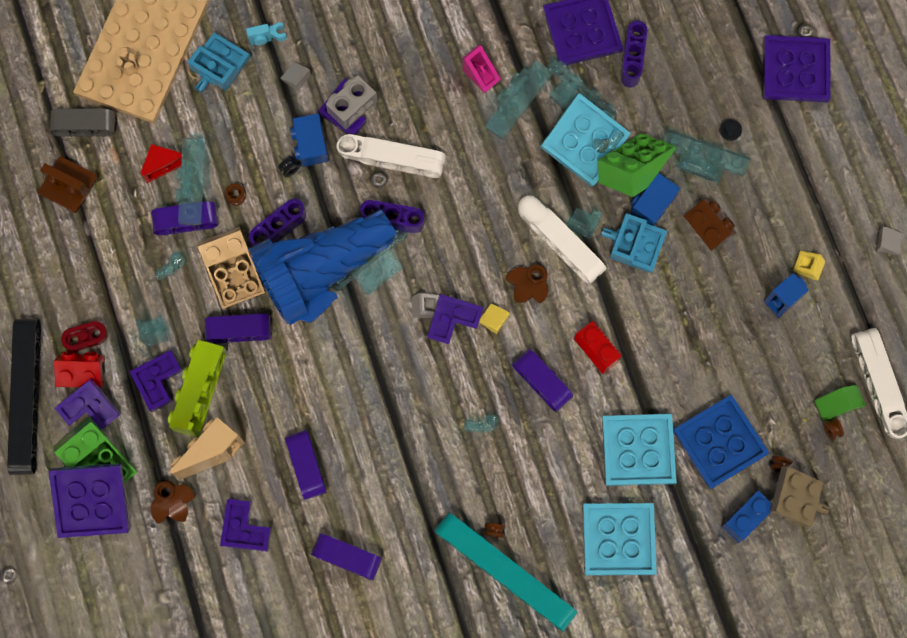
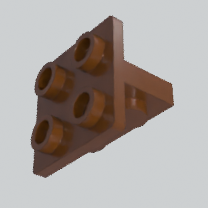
[38,156,98,213]

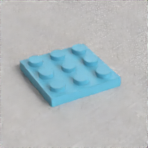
[540,93,631,187]
[602,414,677,486]
[583,503,657,576]

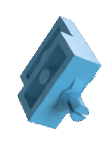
[187,33,251,93]
[601,213,667,274]

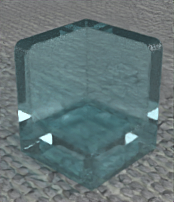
[567,208,602,239]
[136,318,169,347]

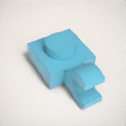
[246,22,287,46]

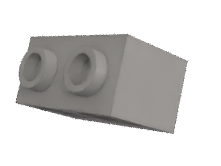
[326,75,377,130]

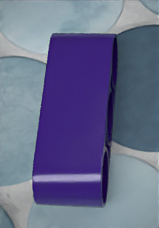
[620,21,648,87]
[249,199,306,246]
[360,200,425,233]
[151,201,218,235]
[205,314,271,343]
[511,348,573,412]
[285,430,327,500]
[311,533,383,581]

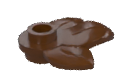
[506,264,548,303]
[151,480,195,524]

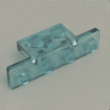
[549,58,617,121]
[486,61,553,139]
[663,129,751,183]
[176,138,206,225]
[331,230,407,295]

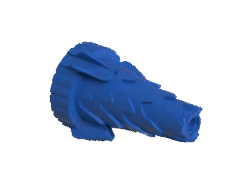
[248,210,396,325]

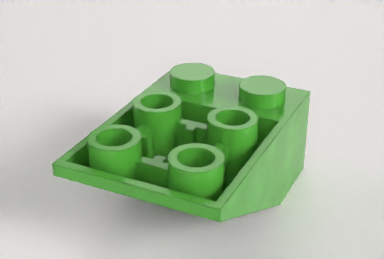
[598,133,676,197]
[53,416,137,483]

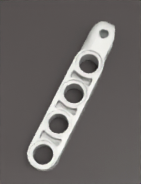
[337,134,446,178]
[518,195,606,285]
[851,328,907,439]

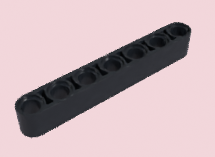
[7,319,41,475]

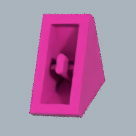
[462,45,501,93]

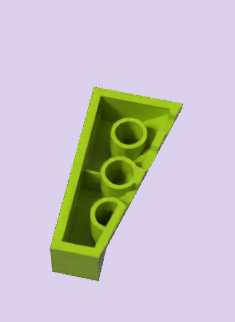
[168,340,227,438]

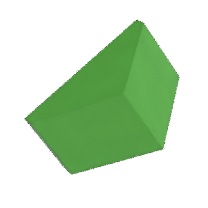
[814,384,866,422]

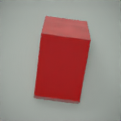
[140,144,186,183]

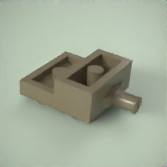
[770,466,830,527]

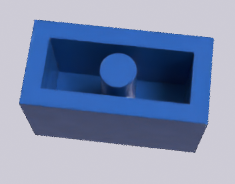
[290,113,329,167]
[631,173,680,226]
[764,273,809,318]
[721,491,772,543]

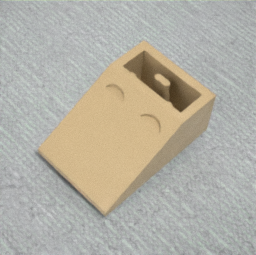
[198,227,265,309]
[169,417,245,480]

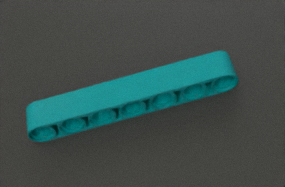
[434,512,578,632]

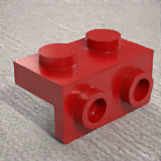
[54,351,105,388]

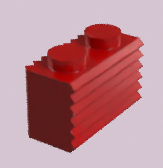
[574,321,621,374]

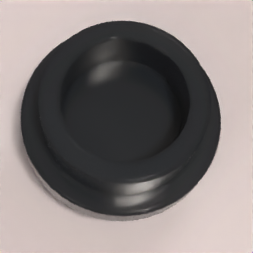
[720,119,742,141]

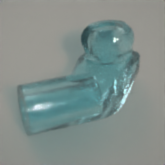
[592,129,623,153]
[155,252,185,281]
[464,415,498,433]

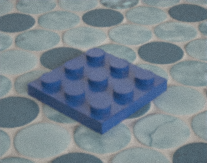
[673,394,770,490]

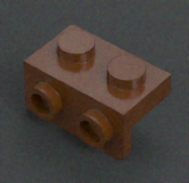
[684,199,737,251]

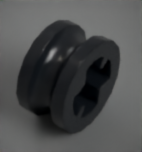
[278,156,300,178]

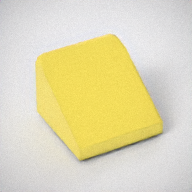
[793,251,825,281]
[479,304,510,334]

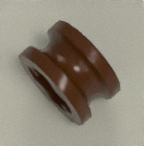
[225,183,246,206]
[823,417,844,441]
[769,456,793,472]
[484,523,505,538]

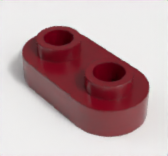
[61,321,108,352]

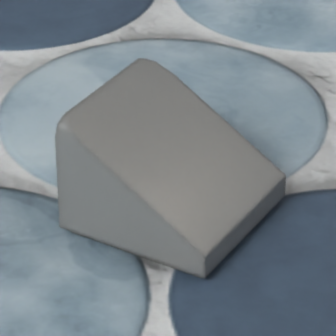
[281,62,311,91]
[876,226,902,255]
[411,293,439,318]

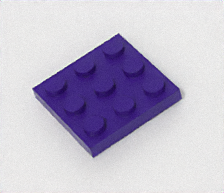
[543,0,623,67]
[763,35,831,103]
[48,463,130,538]

